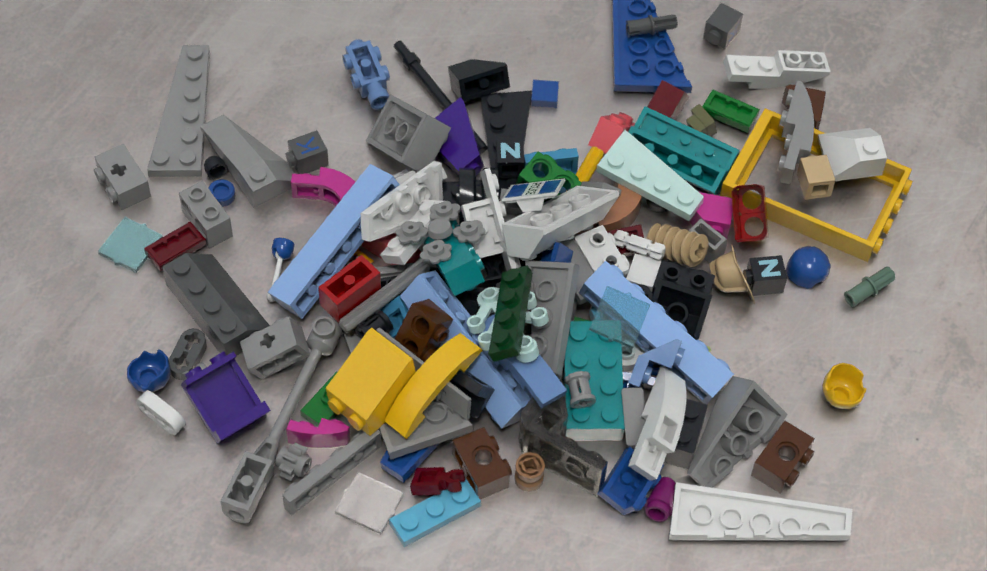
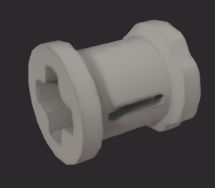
[564,371,596,408]

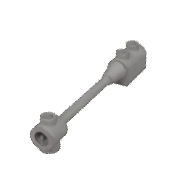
[220,316,343,523]

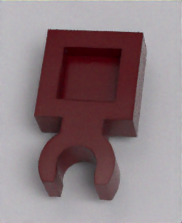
[410,467,465,496]

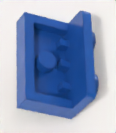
[597,447,664,515]

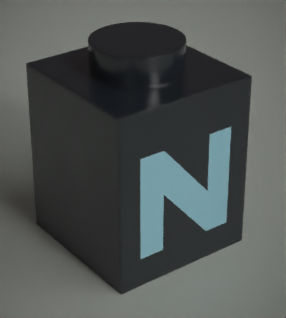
[496,135,524,178]
[743,255,787,296]

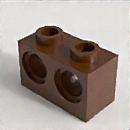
[395,299,453,362]

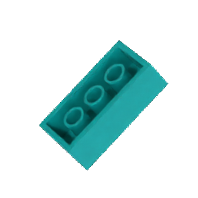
[563,321,625,441]

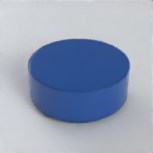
[208,179,235,207]

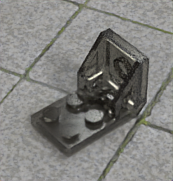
[518,373,608,497]

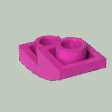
[286,418,350,448]

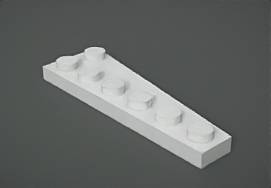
[669,482,852,541]

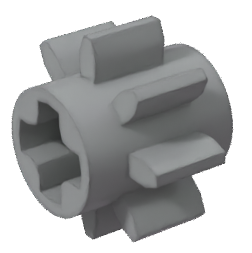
[275,443,312,481]

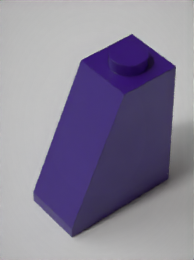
[435,97,484,177]

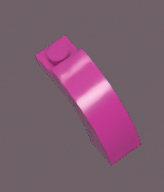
[291,167,355,206]

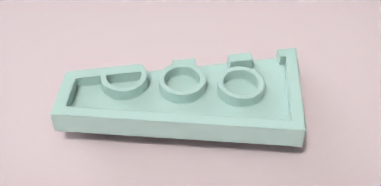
[596,130,704,221]

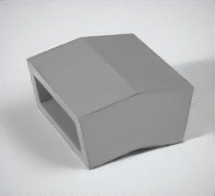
[689,219,727,263]

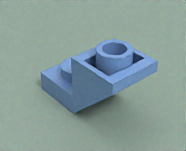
[628,339,685,388]

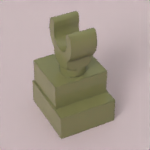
[686,104,717,137]

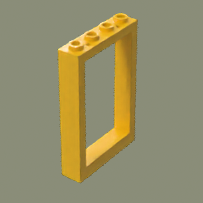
[720,108,913,262]

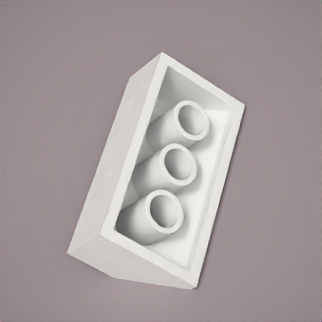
[502,186,619,261]

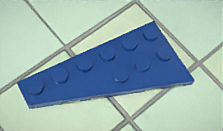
[612,0,692,93]

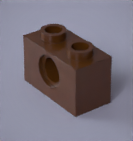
[751,421,815,494]
[452,427,512,500]

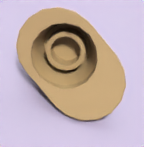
[709,244,755,304]

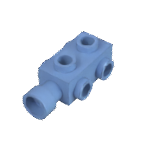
[342,39,390,110]

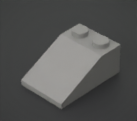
[366,94,451,172]

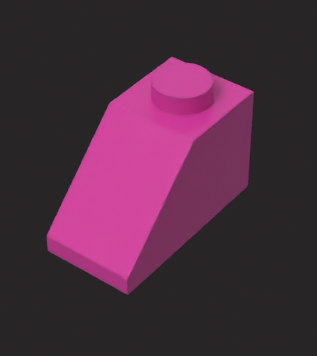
[689,192,733,240]

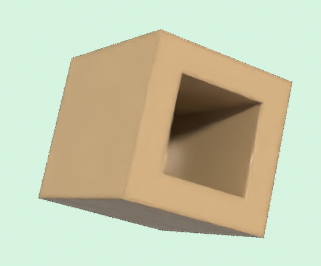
[797,155,835,200]

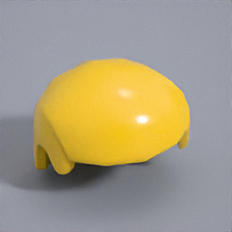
[822,363,867,409]

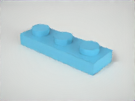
[389,479,481,547]

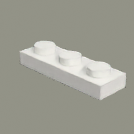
[380,200,444,265]

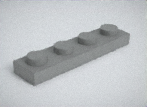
[282,430,382,516]

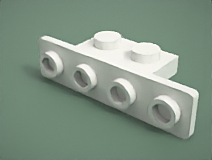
[461,168,521,271]

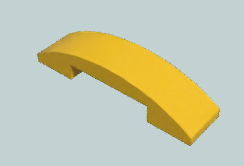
[385,333,483,439]

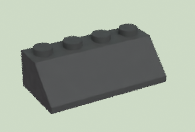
[163,253,270,356]

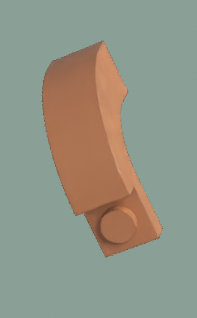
[576,181,643,235]

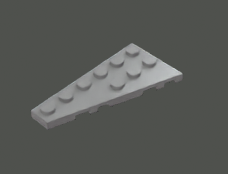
[342,317,474,460]

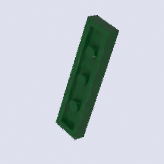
[488,265,533,362]

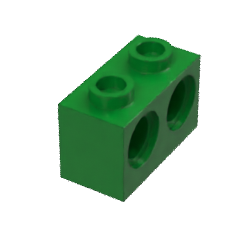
[516,151,582,202]

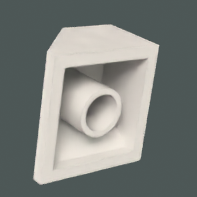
[818,128,887,181]

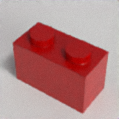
[318,255,381,323]

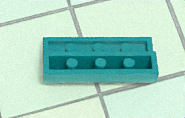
[628,106,740,195]

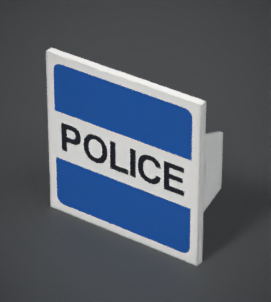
[502,179,565,212]

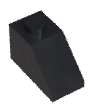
[448,59,510,102]

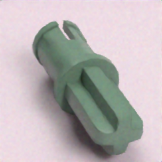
[844,267,895,307]

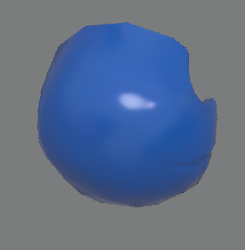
[786,246,831,289]
[127,349,171,392]

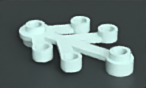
[467,287,549,363]

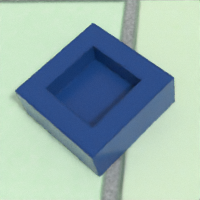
[531,80,559,108]

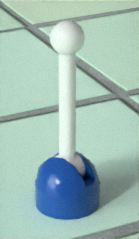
[267,238,295,302]

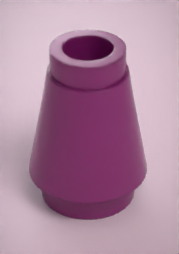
[644,477,676,522]

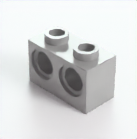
[179,180,233,249]

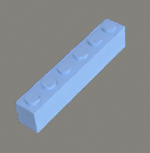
[268,164,400,319]
[579,261,734,404]
[400,270,537,428]

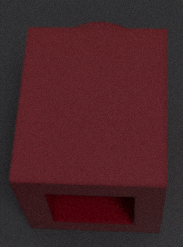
[647,80,689,120]

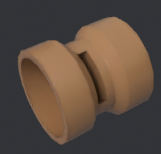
[514,452,545,492]

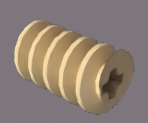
[646,223,709,267]

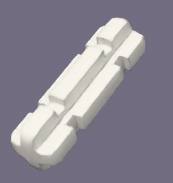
[614,230,666,260]

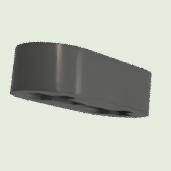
[169,328,207,380]

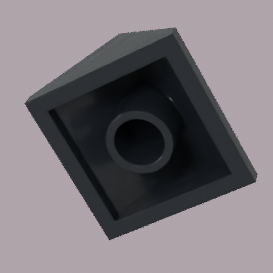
[651,278,712,340]

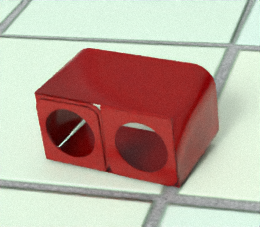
[731,184,769,242]

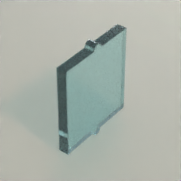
[98,217,163,273]
[589,286,651,349]

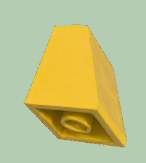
[326,328,415,436]

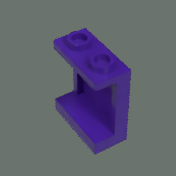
[181,351,271,444]

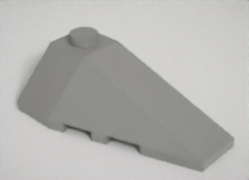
[200,115,295,208]
[687,376,788,488]

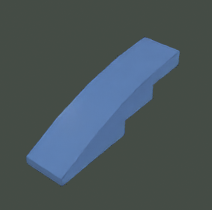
[479,314,567,409]

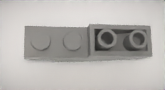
[778,80,814,185]

